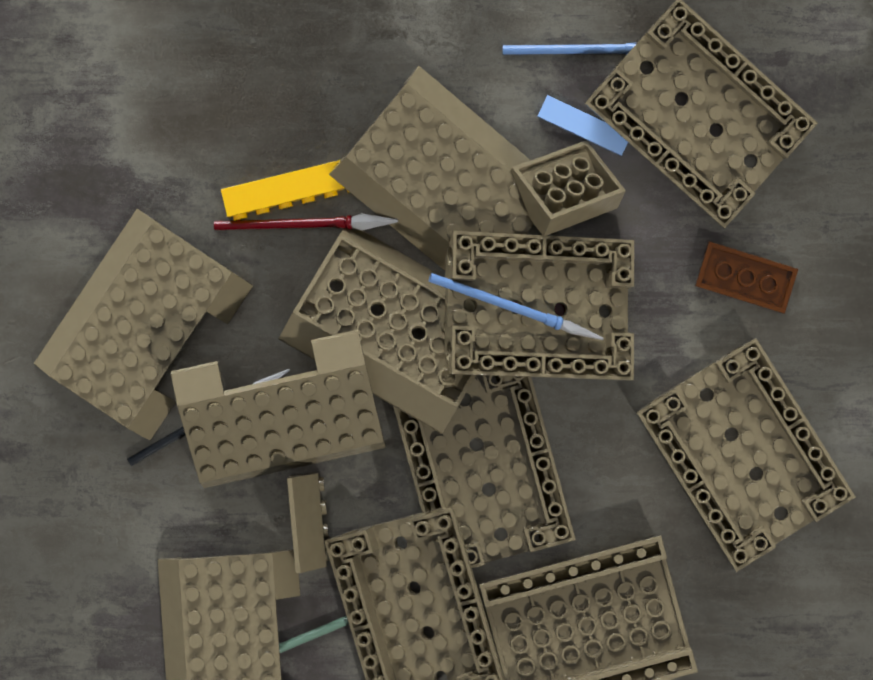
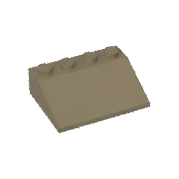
[511,140,626,237]
[287,472,330,574]

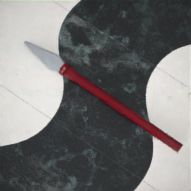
[214,213,398,231]

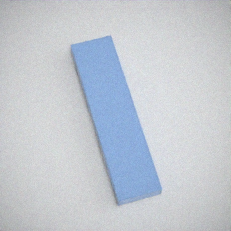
[537,95,628,156]

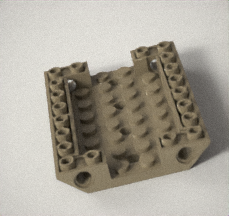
[585,0,818,229]
[279,227,476,434]
[444,231,634,381]
[637,338,856,572]
[393,375,576,568]
[324,507,505,680]

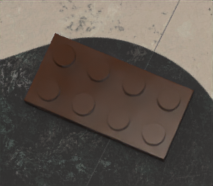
[695,241,798,314]

